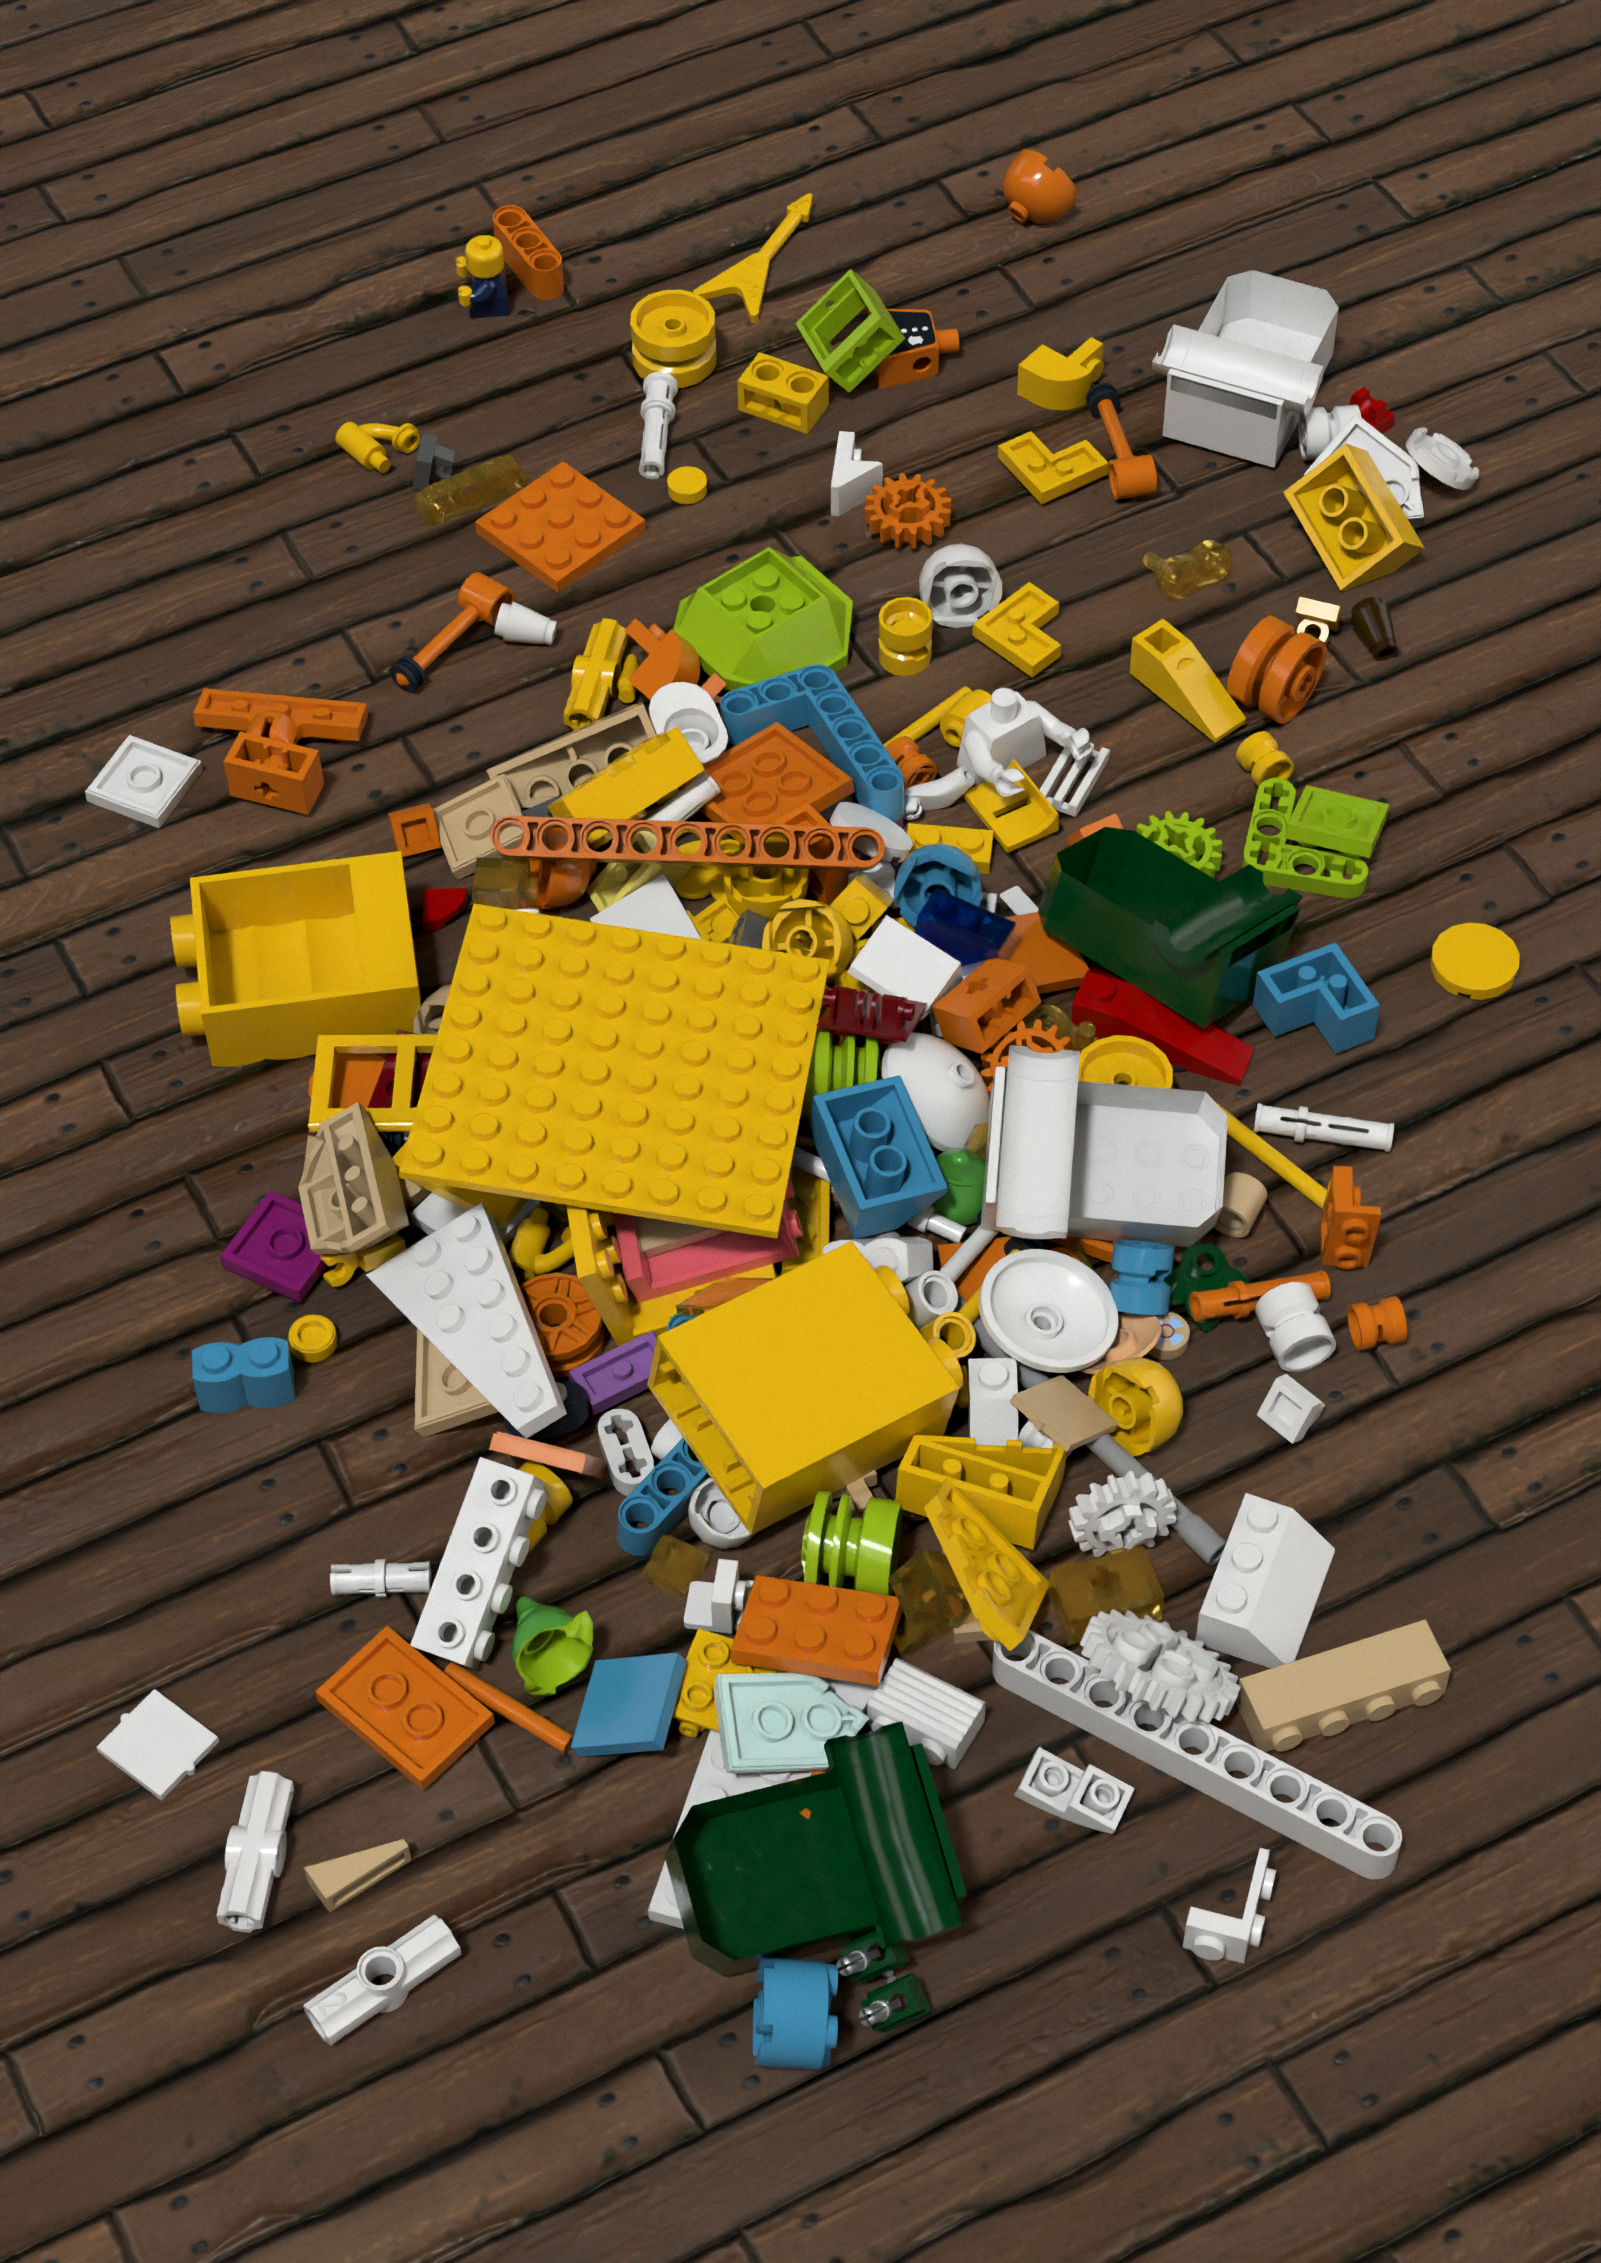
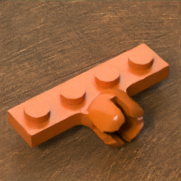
[193,688,368,745]

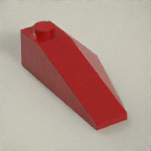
[1070,967,1254,1087]

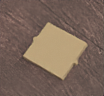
[1010,1374,1118,1452]

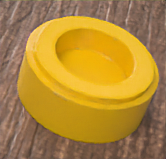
[667,466,707,504]
[288,1314,337,1363]

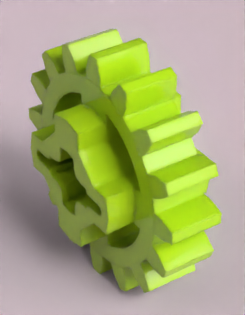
[1136,811,1222,878]

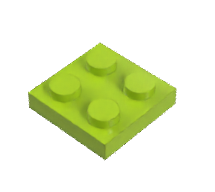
[1285,785,1390,858]

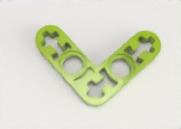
[1242,778,1368,898]

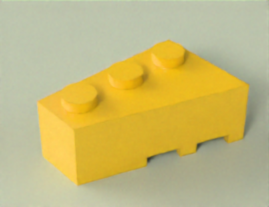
[895,1435,1067,1550]

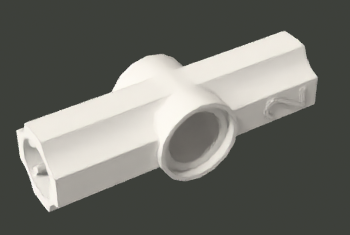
[216,1771,294,1933]
[303,1914,461,2046]

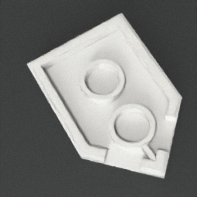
[1304,413,1424,520]

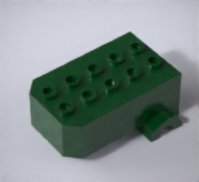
[1038,827,1303,1029]
[664,1721,967,1977]

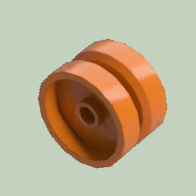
[1227,615,1327,724]

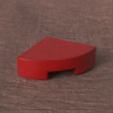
[422,888,468,932]

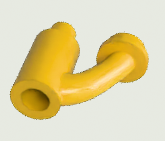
[335,422,421,473]
[508,1208,574,1282]

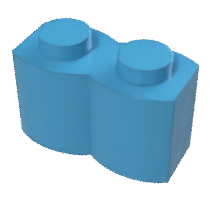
[192,1337,295,1413]

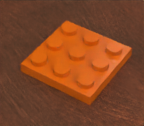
[475,461,646,593]
[678,722,855,843]

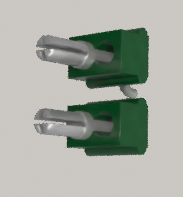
[836,1930,930,2033]

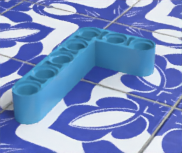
[720,664,905,822]
[617,1311,711,1556]

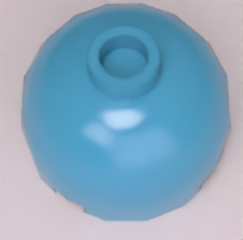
[893,843,983,934]

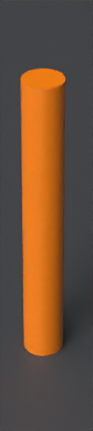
[444,1662,574,1754]

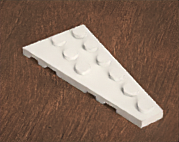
[366,1202,567,1439]

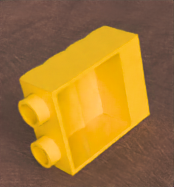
[170,851,422,1067]

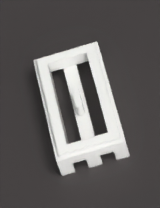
[1040,743,1110,817]

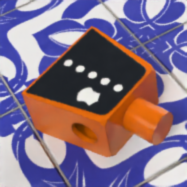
[868,309,959,389]

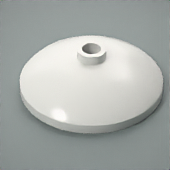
[882,1032,990,1152]
[979,1249,1118,1373]

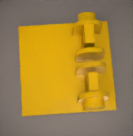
[672,1628,788,1737]

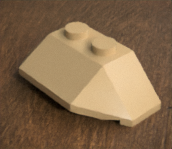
[298,1102,409,1254]

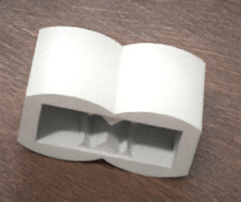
[823,1237,933,1284]

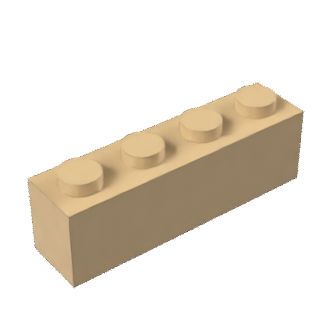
[1236,1619,1451,1752]

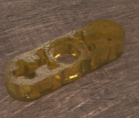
[414,455,526,526]

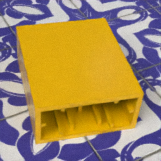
[647,1241,963,1535]

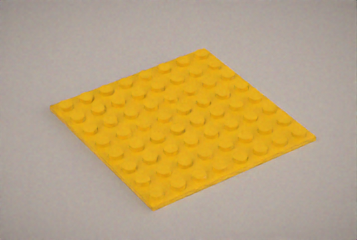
[399,904,830,1239]

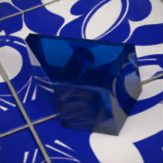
[914,888,1016,966]

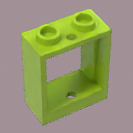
[795,269,905,393]

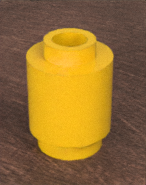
[940,689,992,748]

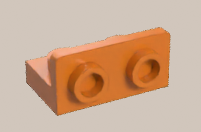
[1320,1166,1381,1269]

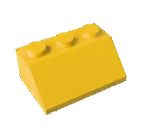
[1283,443,1425,591]

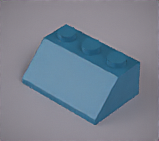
[808,1075,948,1239]

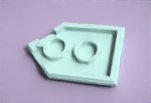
[714,1673,869,1773]

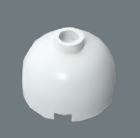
[919,543,1002,628]

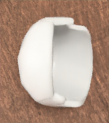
[688,1478,755,1549]

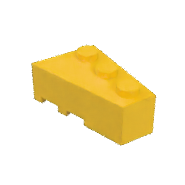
[547,726,705,850]

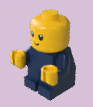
[455,235,510,319]

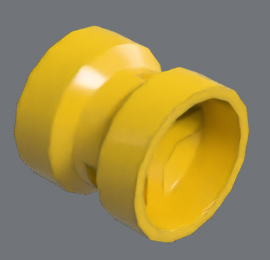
[1236,731,1294,787]

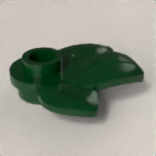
[1165,1242,1250,1333]

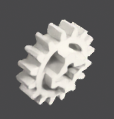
[1068,1471,1177,1559]

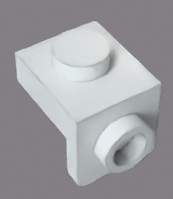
[684,1559,747,1634]

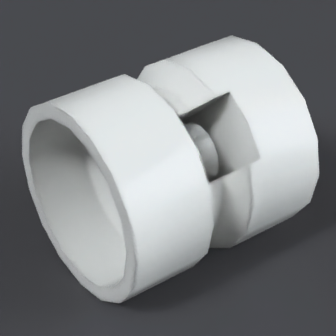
[1298,405,1361,461]
[1255,1282,1336,1372]

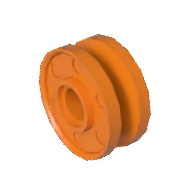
[519,1272,606,1379]

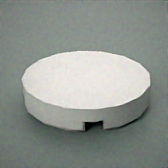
[1405,428,1479,490]
[829,802,913,863]

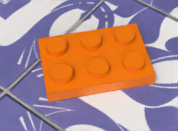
[730,1575,902,1686]
[315,1626,495,1791]

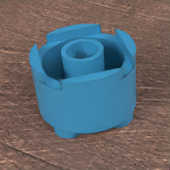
[752,1957,838,2070]

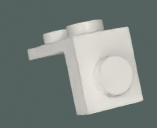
[1183,1848,1277,1964]

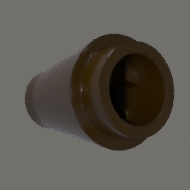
[1351,597,1398,661]

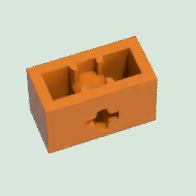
[223,731,324,815]
[932,956,1042,1054]

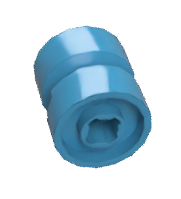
[1109,1240,1175,1315]

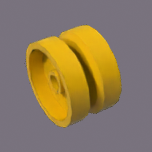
[630,290,716,388]
[1078,1035,1173,1089]

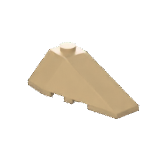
[486,701,656,808]

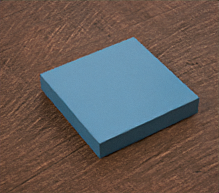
[571,1653,687,1757]

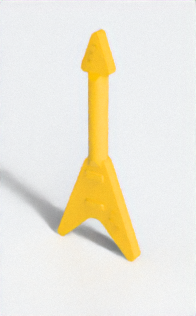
[693,193,813,323]

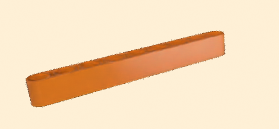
[490,816,885,871]

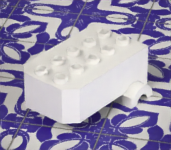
[1152,270,1339,468]
[980,1045,1228,1247]

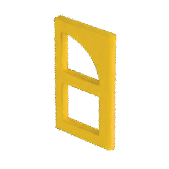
[308,1034,437,1132]

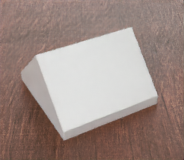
[847,915,963,1020]

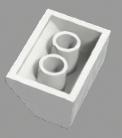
[1195,1493,1335,1668]

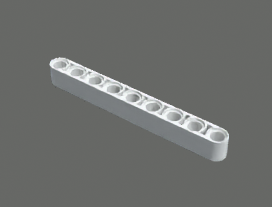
[992,1630,1402,1879]

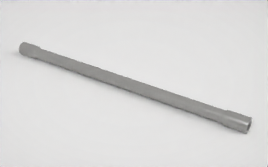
[862,1230,1227,1566]

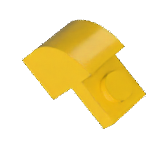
[1017,337,1104,411]

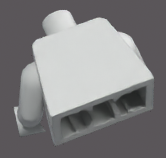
[957,688,1093,797]

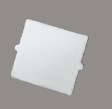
[96,1689,219,1801]

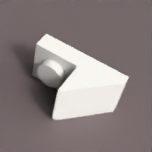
[831,431,883,516]

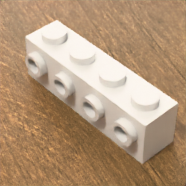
[410,1457,547,1670]

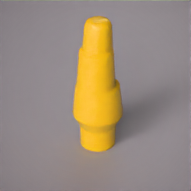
[617,654,639,703]

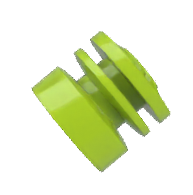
[800,1027,882,1119]
[801,1490,903,1596]

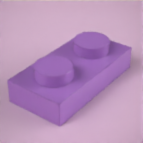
[569,1330,657,1416]

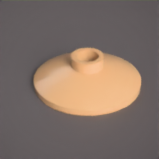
[1080,1313,1162,1374]

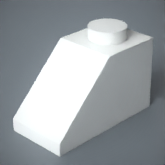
[968,1358,1018,1446]

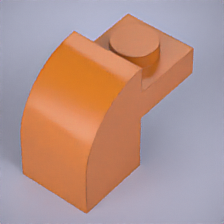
[624,618,700,701]

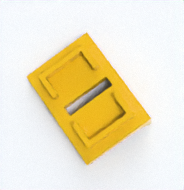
[963,758,1059,853]

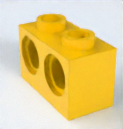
[737,352,829,434]

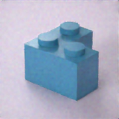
[1253,942,1380,1054]

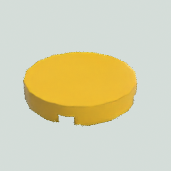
[1430,922,1520,1000]

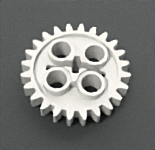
[1080,1609,1241,1723]

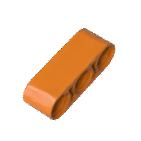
[492,205,564,300]

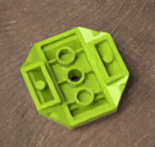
[673,547,853,691]

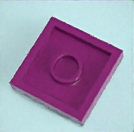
[220,1190,327,1303]

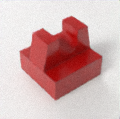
[1349,387,1395,434]

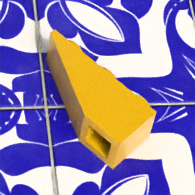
[1129,619,1246,743]

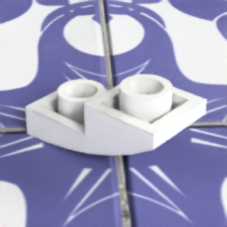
[1014,1747,1135,1834]

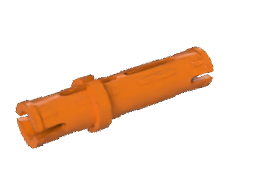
[1189,1270,1331,1322]

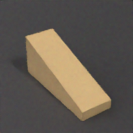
[304,1839,412,1913]

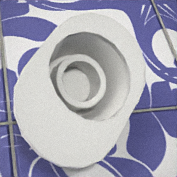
[649,682,728,765]

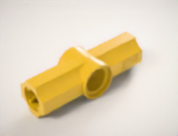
[563,618,628,730]

